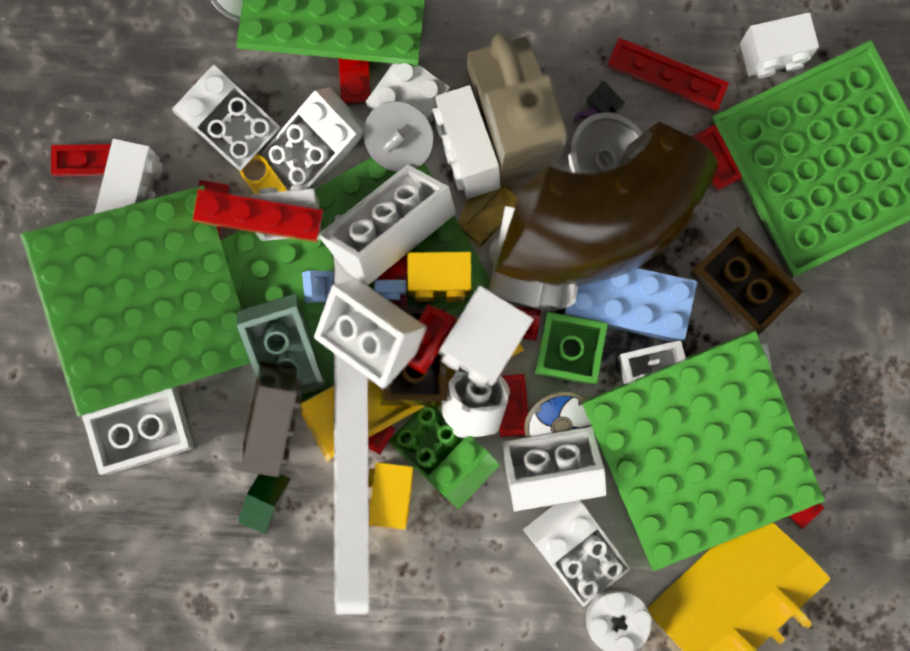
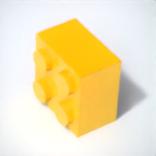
[408,252,471,303]
[368,462,414,530]

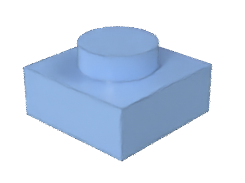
[302,270,334,303]
[375,280,407,301]

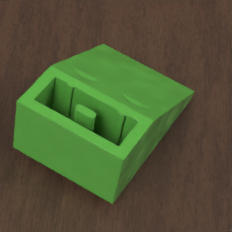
[389,406,500,509]

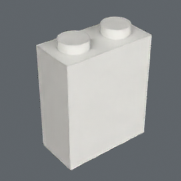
[438,286,533,387]

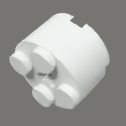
[442,368,510,438]
[586,590,651,651]

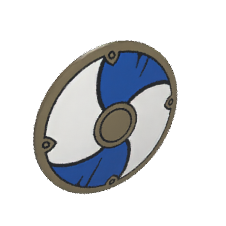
[524,391,592,438]

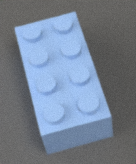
[563,268,697,342]

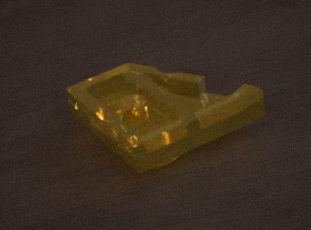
[458,183,518,247]

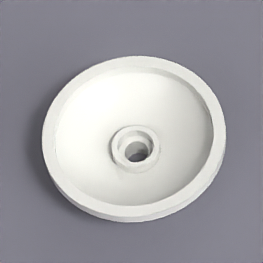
[568,112,643,174]

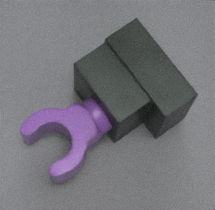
[573,81,625,123]

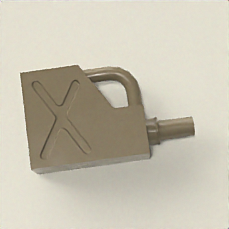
[467,32,567,184]

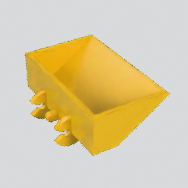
[647,523,831,651]

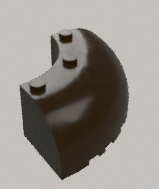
[494,121,718,286]

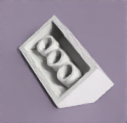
[319,164,456,285]

